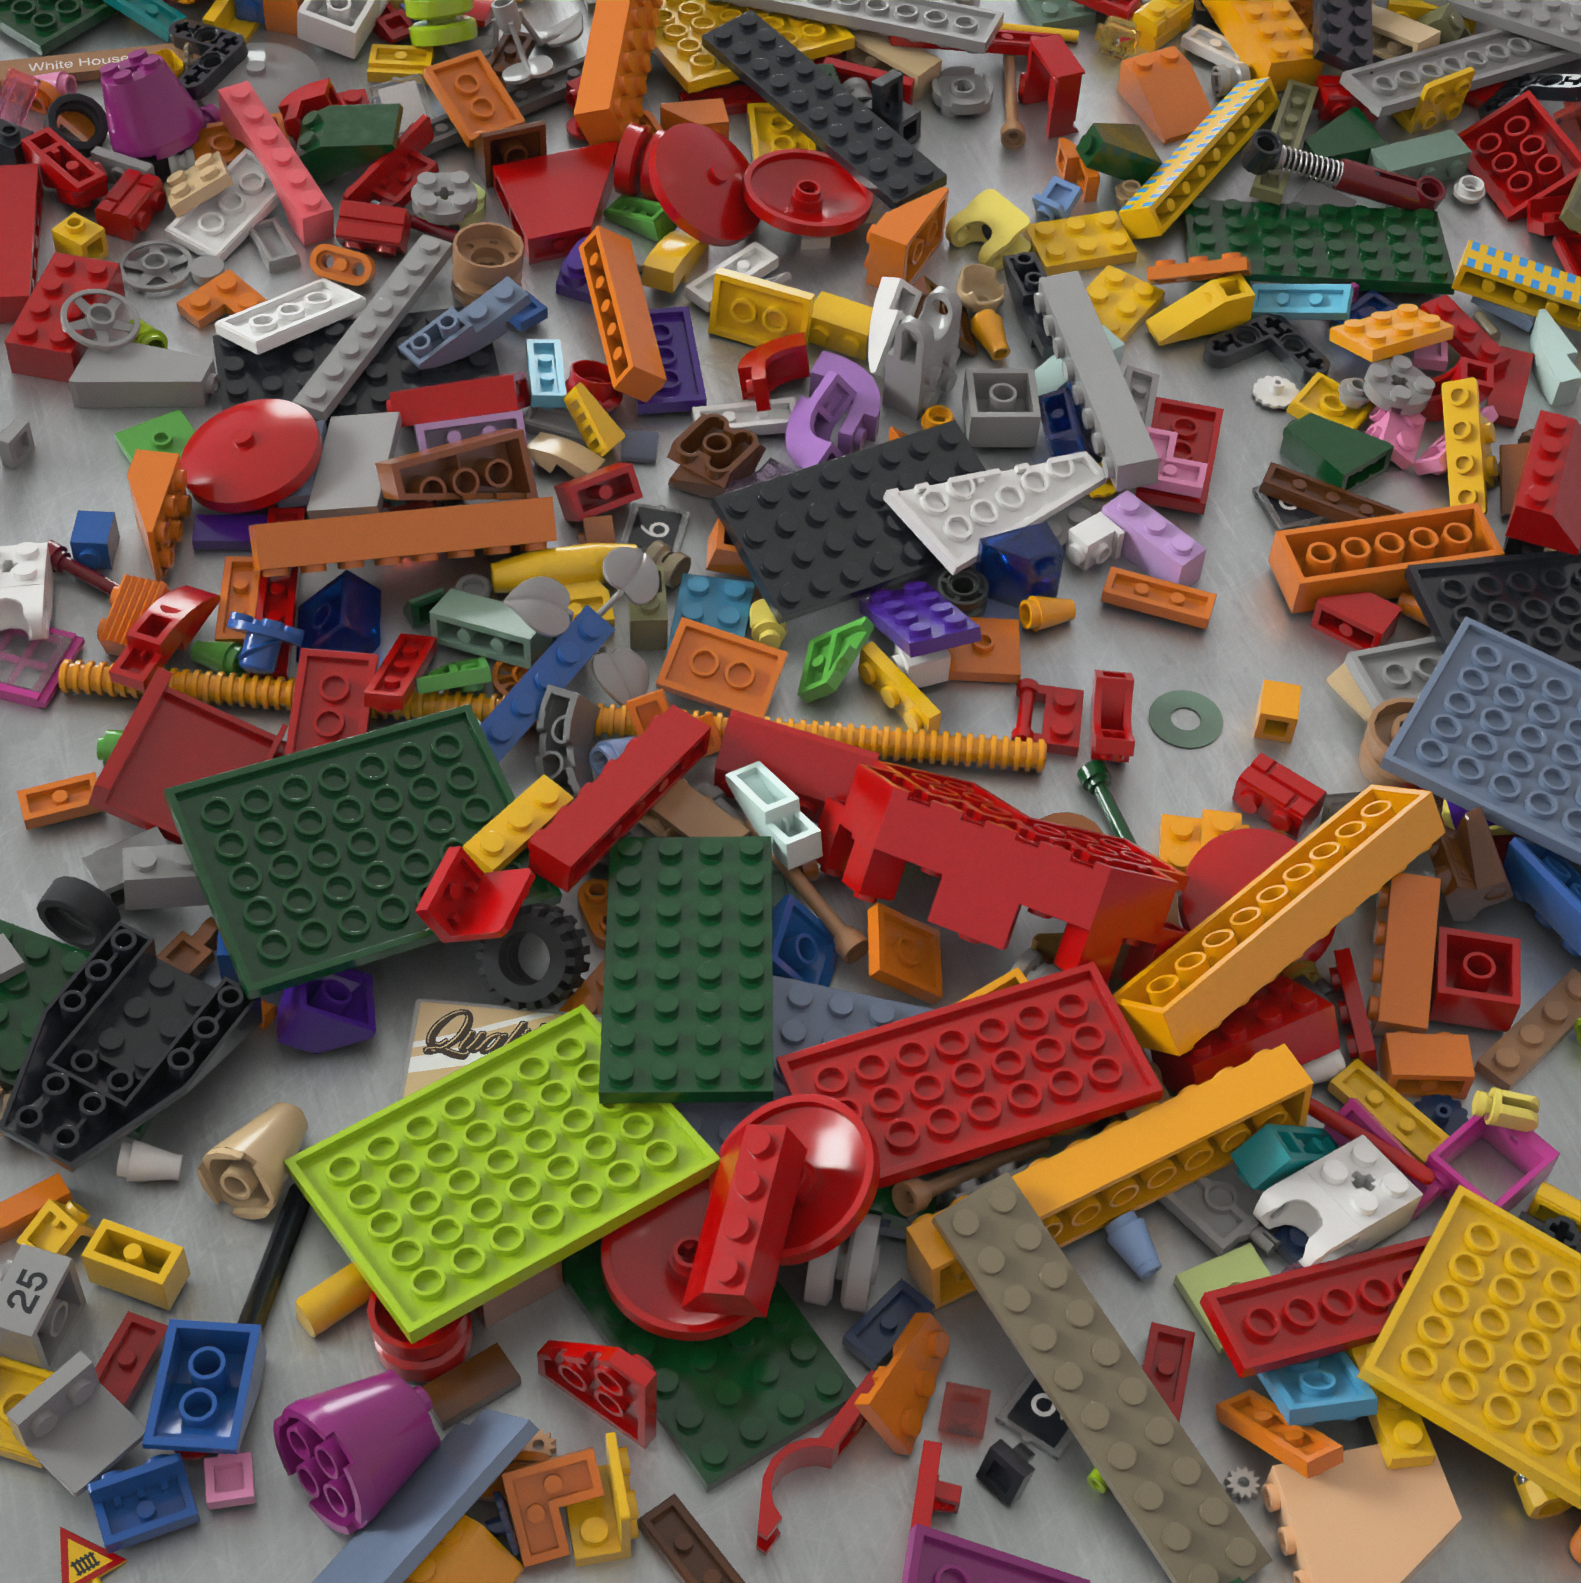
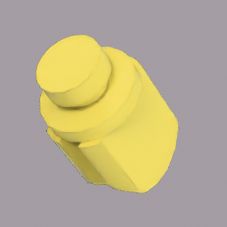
[749,599,787,649]
[1472,1087,1540,1132]

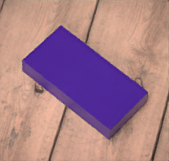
[192,514,268,550]

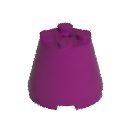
[99,49,207,160]
[273,1369,441,1535]

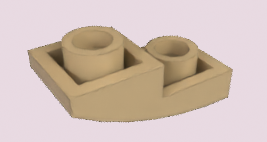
[527,432,606,478]

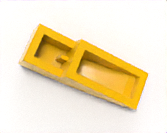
[642,230,708,293]

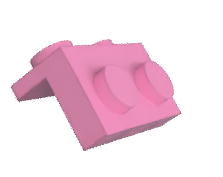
[1365,405,1426,470]

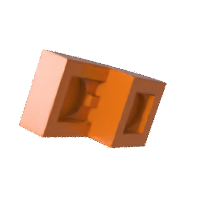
[1056,138,1100,203]

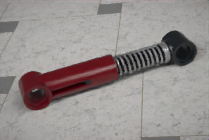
[1240,129,1446,211]

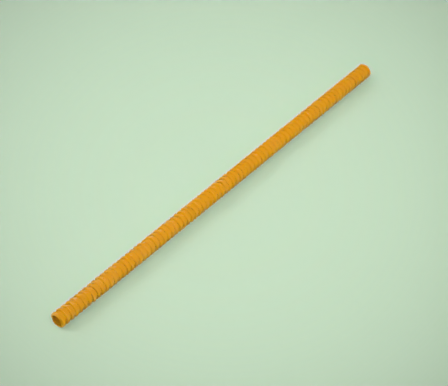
[58,659,1047,773]

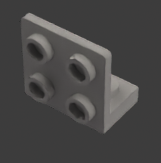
[6,1350,146,1497]

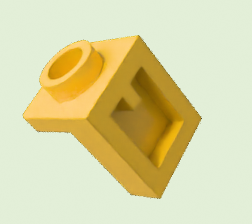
[16,1199,97,1256]

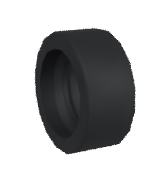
[43,93,108,158]
[36,876,121,951]

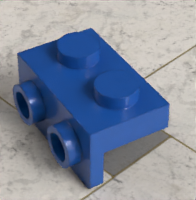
[87,1453,200,1554]

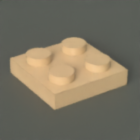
[163,151,234,218]

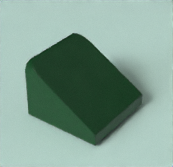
[403,587,445,629]

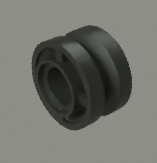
[937,567,989,617]

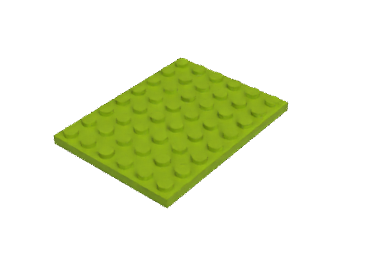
[284,1004,721,1344]

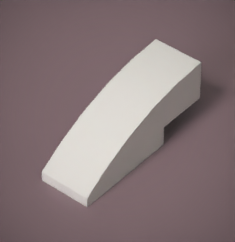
[868,277,923,381]

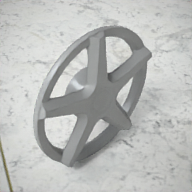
[119,240,193,293]
[60,289,140,353]

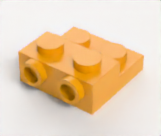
[1158,809,1249,873]

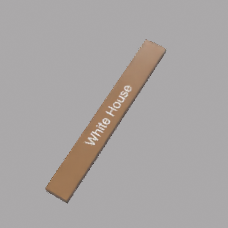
[0,43,202,90]

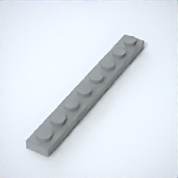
[292,234,453,421]

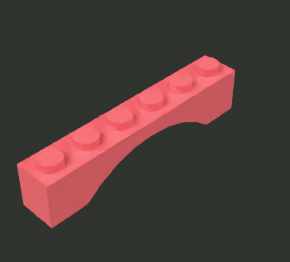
[218,81,334,247]

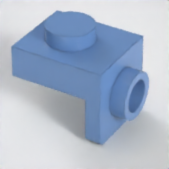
[1032,175,1083,221]

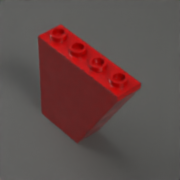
[493,141,618,265]

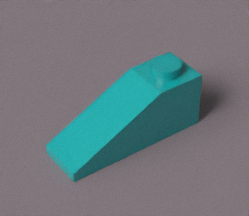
[1230,1123,1339,1191]

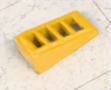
[563,382,626,457]

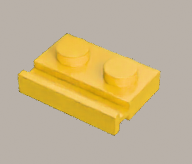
[367,44,434,85]

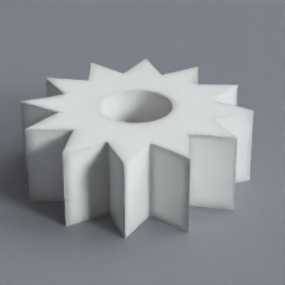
[1224,1466,1262,1504]

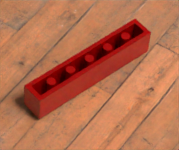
[0,164,44,323]
[528,705,711,893]

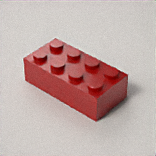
[4,252,125,383]
[1150,976,1341,1094]

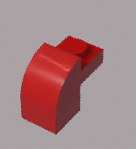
[278,78,342,145]

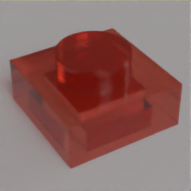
[938,1381,991,1439]

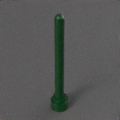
[1077,760,1137,845]

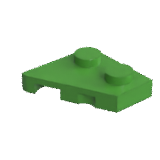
[797,616,875,703]
[416,657,492,694]

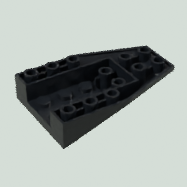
[0,921,263,1172]

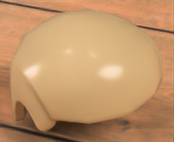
[955,264,1006,313]

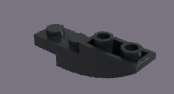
[1002,252,1054,358]

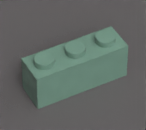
[1367,129,1472,182]
[429,588,552,669]

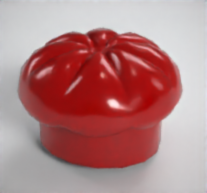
[565,360,623,414]

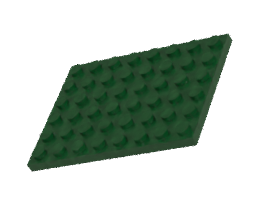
[164,704,562,1001]

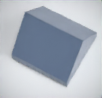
[621,429,659,463]

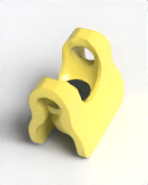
[945,189,1031,272]

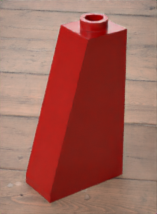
[386,371,531,427]

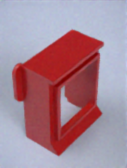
[1018,34,1085,139]

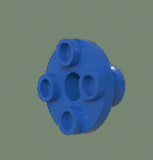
[226,611,305,675]

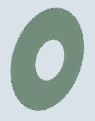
[1149,690,1223,748]

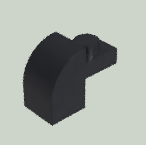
[864,69,921,144]

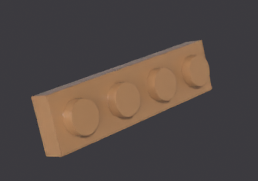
[1474,968,1581,1091]

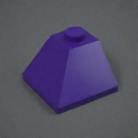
[277,968,376,1054]

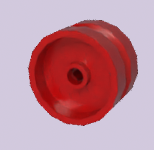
[614,123,666,202]
[367,1291,474,1382]

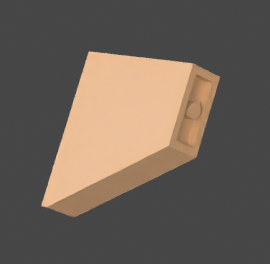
[1262,1434,1462,1583]

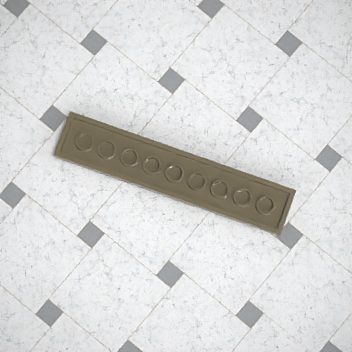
[932,1171,1273,1583]

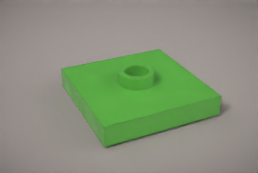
[115,409,196,463]

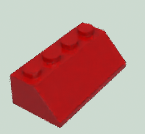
[1505,410,1581,556]
[714,709,880,824]
[681,1124,808,1318]

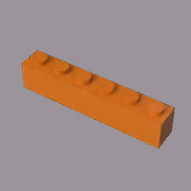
[579,225,667,403]

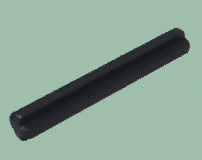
[237,1183,310,1331]

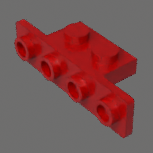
[342,114,439,208]

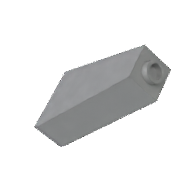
[69,335,220,408]

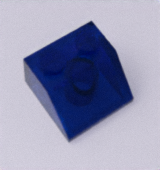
[975,521,1065,608]
[296,570,382,663]

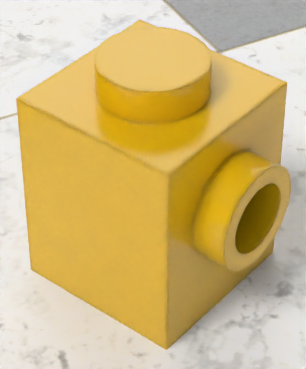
[51,212,109,260]

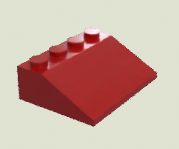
[1457,90,1581,222]

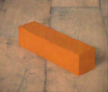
[0,1172,73,1245]

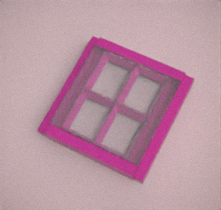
[0,627,85,709]

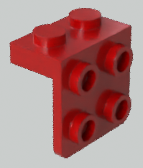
[415,846,535,943]

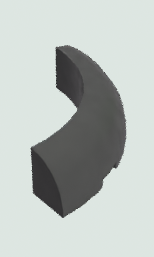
[535,684,637,867]

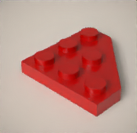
[537,1340,657,1449]

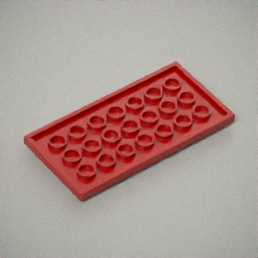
[776,962,1163,1189]

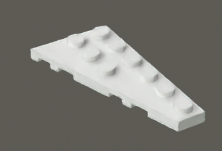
[883,451,1107,575]

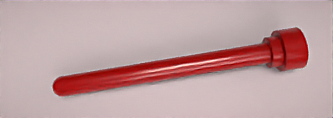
[1308,1097,1435,1185]

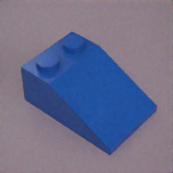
[142,1319,267,1455]

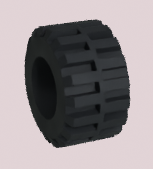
[476,904,591,1011]

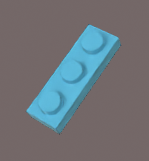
[1250,284,1354,320]
[526,339,567,409]

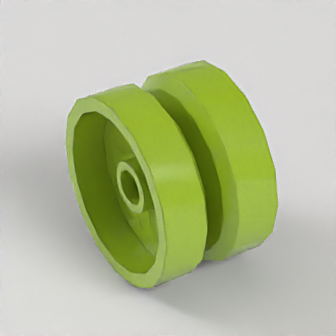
[404,0,478,47]

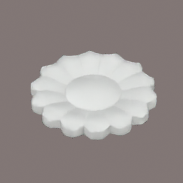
[1252,376,1299,409]

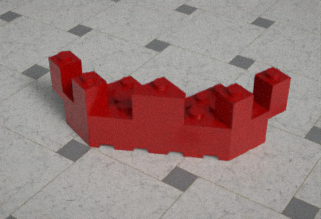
[816,760,1190,984]

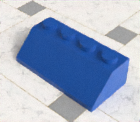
[1503,837,1581,958]

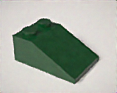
[296,103,403,186]

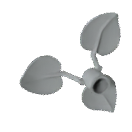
[443,0,583,85]
[503,547,659,707]

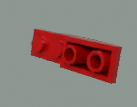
[109,585,221,692]

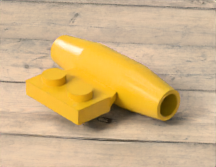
[490,543,637,627]

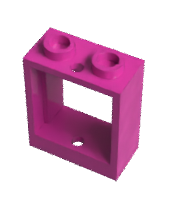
[1425,1115,1560,1212]

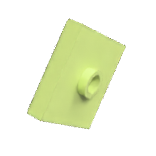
[1174,1243,1272,1354]

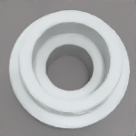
[1453,175,1486,204]

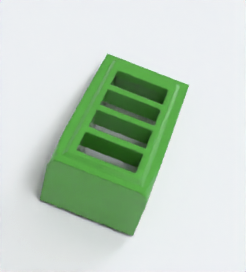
[603,194,677,242]

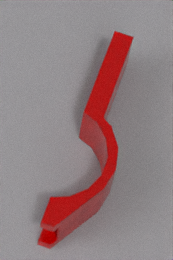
[756,1369,875,1556]

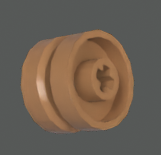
[1358,697,1420,790]

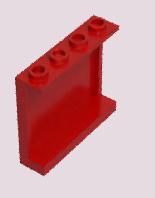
[89,667,288,845]

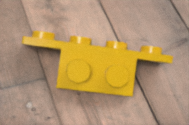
[1441,377,1498,515]

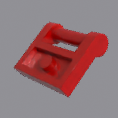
[1011,678,1084,757]

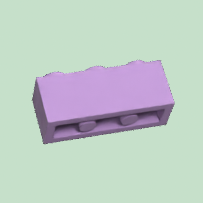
[414,410,527,452]
[1102,490,1207,587]

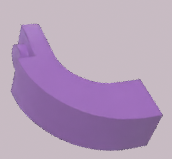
[809,351,881,455]
[785,370,857,469]

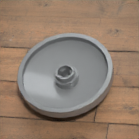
[197,42,321,120]

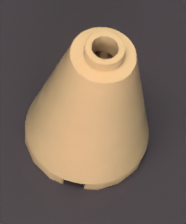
[197,1102,308,1220]

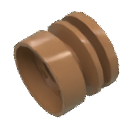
[451,222,524,306]

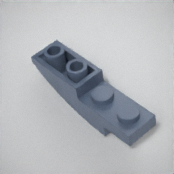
[398,276,531,370]

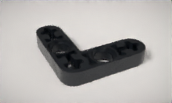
[169,19,248,100]
[1478,73,1581,120]
[1203,313,1330,384]

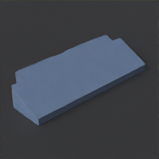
[312,1408,539,1583]

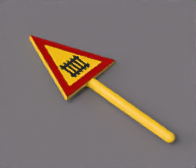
[60,1527,127,1583]

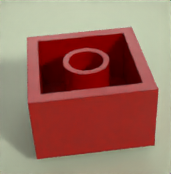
[1429,926,1521,1032]

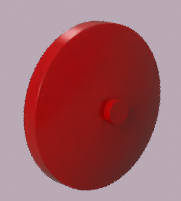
[648,123,761,247]
[742,149,873,237]
[181,399,323,513]
[1178,828,1336,979]
[708,1094,880,1266]
[601,1177,780,1341]

